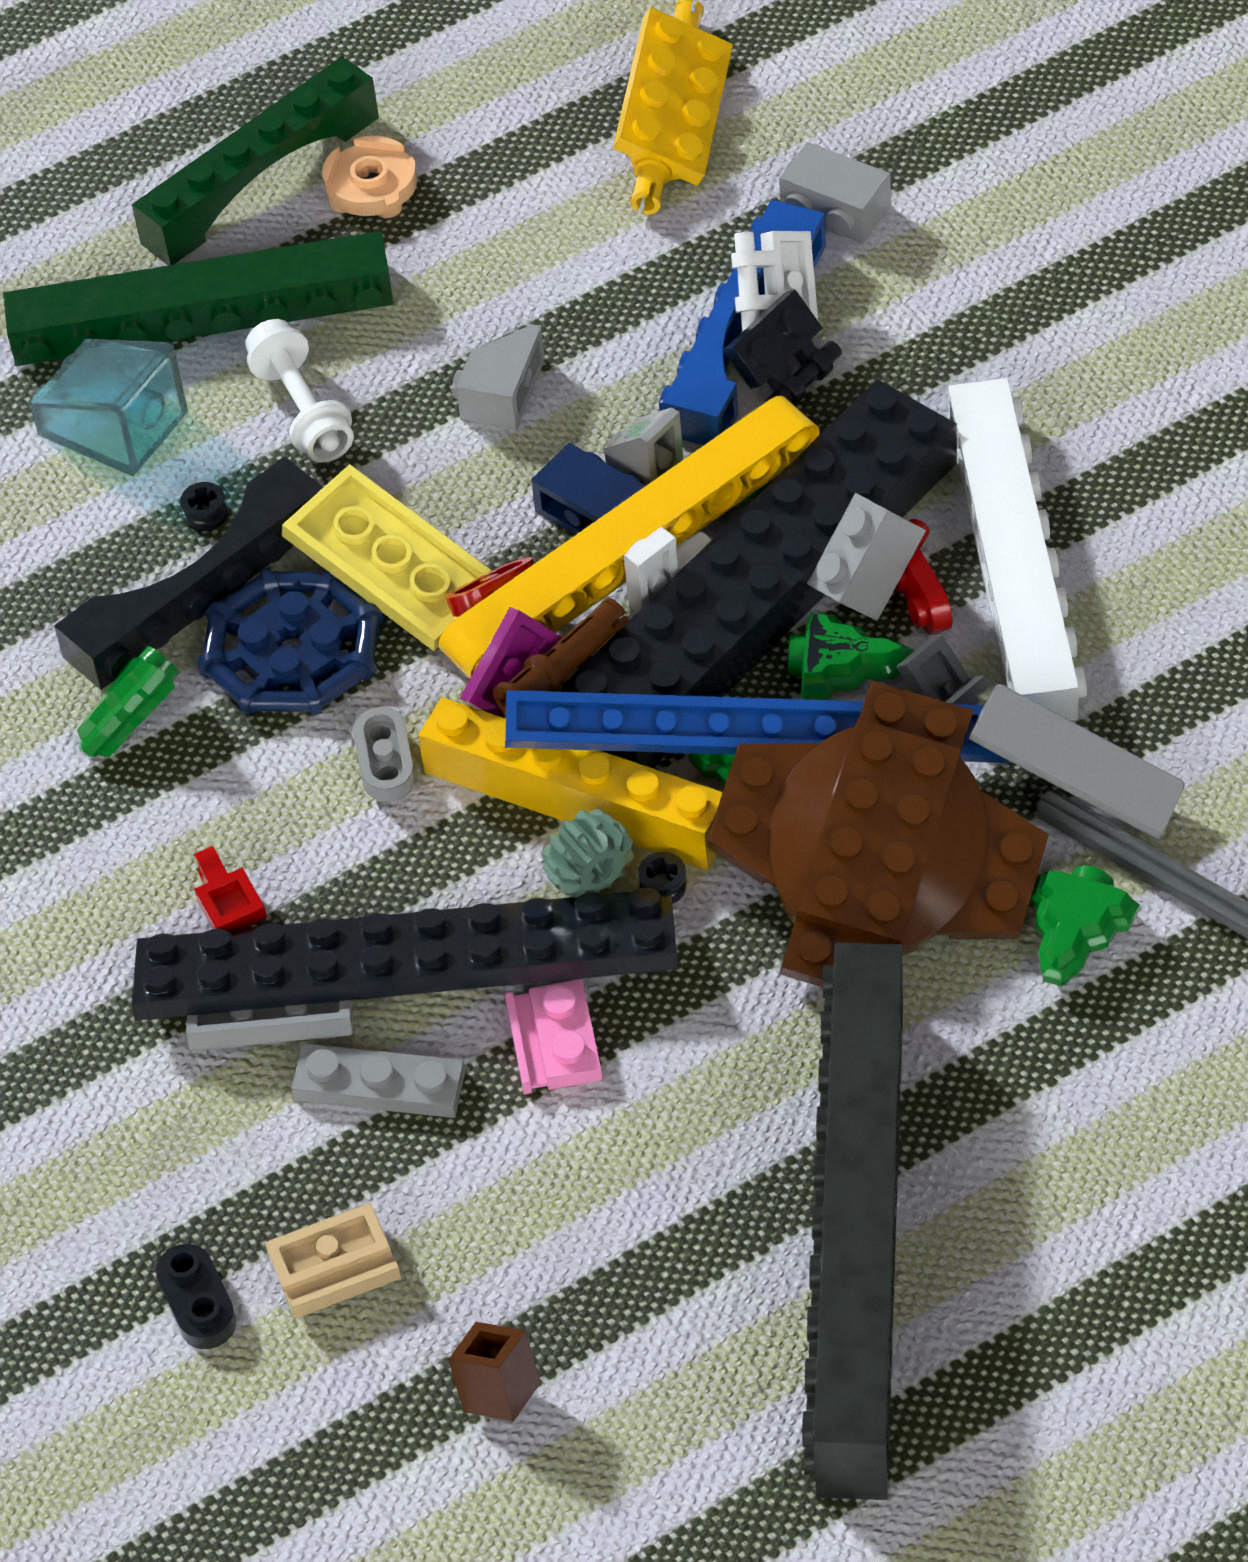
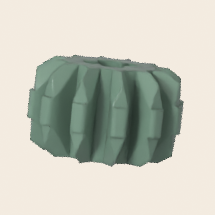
[541,808,634,898]

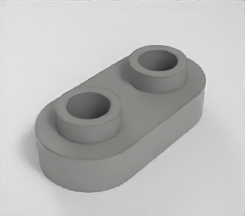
[353,707,415,801]

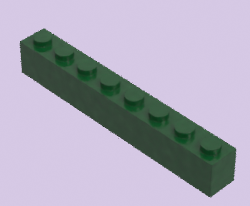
[3,231,394,366]

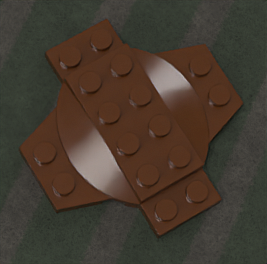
[707,680,1049,987]

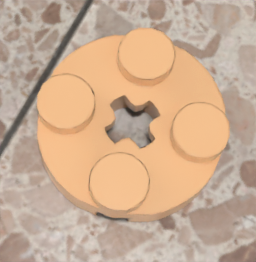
[322,136,417,218]

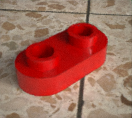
[894,546,953,635]
[445,557,534,617]

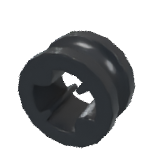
[180,482,228,532]
[638,852,687,904]

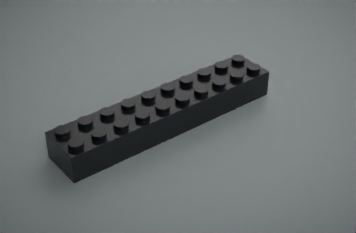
[561,379,957,768]

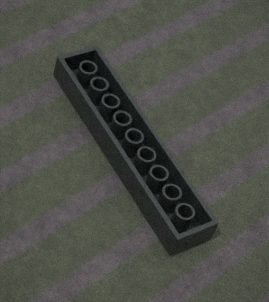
[802,943,903,1500]

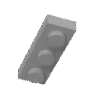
[186,1000,353,1051]
[291,1043,465,1118]

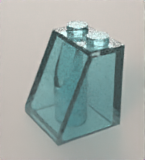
[30,339,188,476]

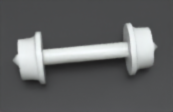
[245,319,354,463]

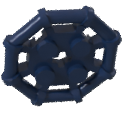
[197,567,384,716]

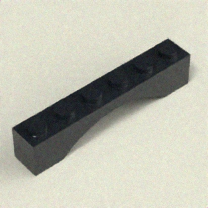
[54,456,324,690]

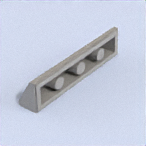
[969,684,1185,839]

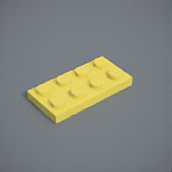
[282,464,492,651]

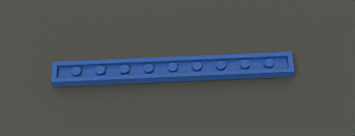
[505,690,1012,763]

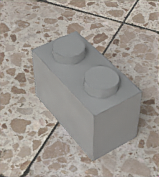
[779,142,891,243]
[807,493,926,621]

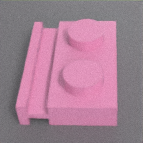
[504,979,602,1095]

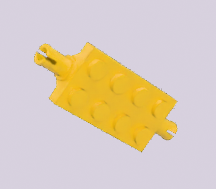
[613,0,733,215]

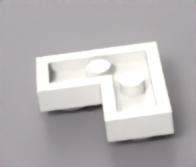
[624,527,712,619]

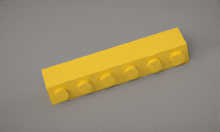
[418,697,723,871]

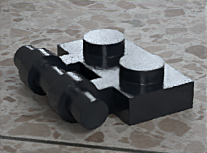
[723,289,842,406]

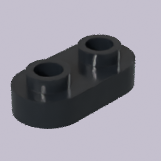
[156,1244,236,1349]

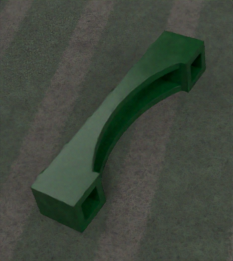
[132,56,379,265]

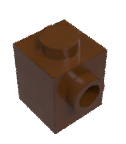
[448,1322,540,1422]

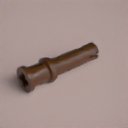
[493,598,629,715]

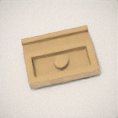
[264,1202,401,1319]

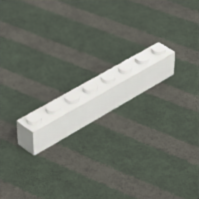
[948,378,1087,721]

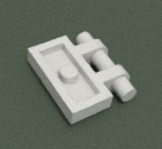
[731,231,818,332]

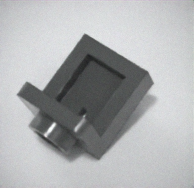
[896,635,989,705]

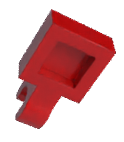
[193,846,267,930]

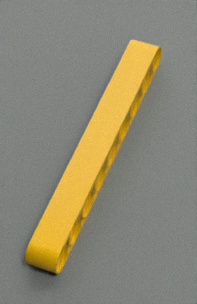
[438,396,820,679]

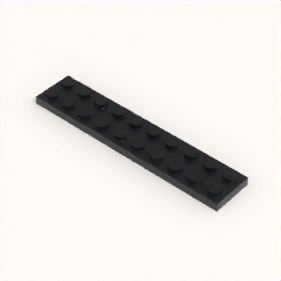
[131,888,678,1021]

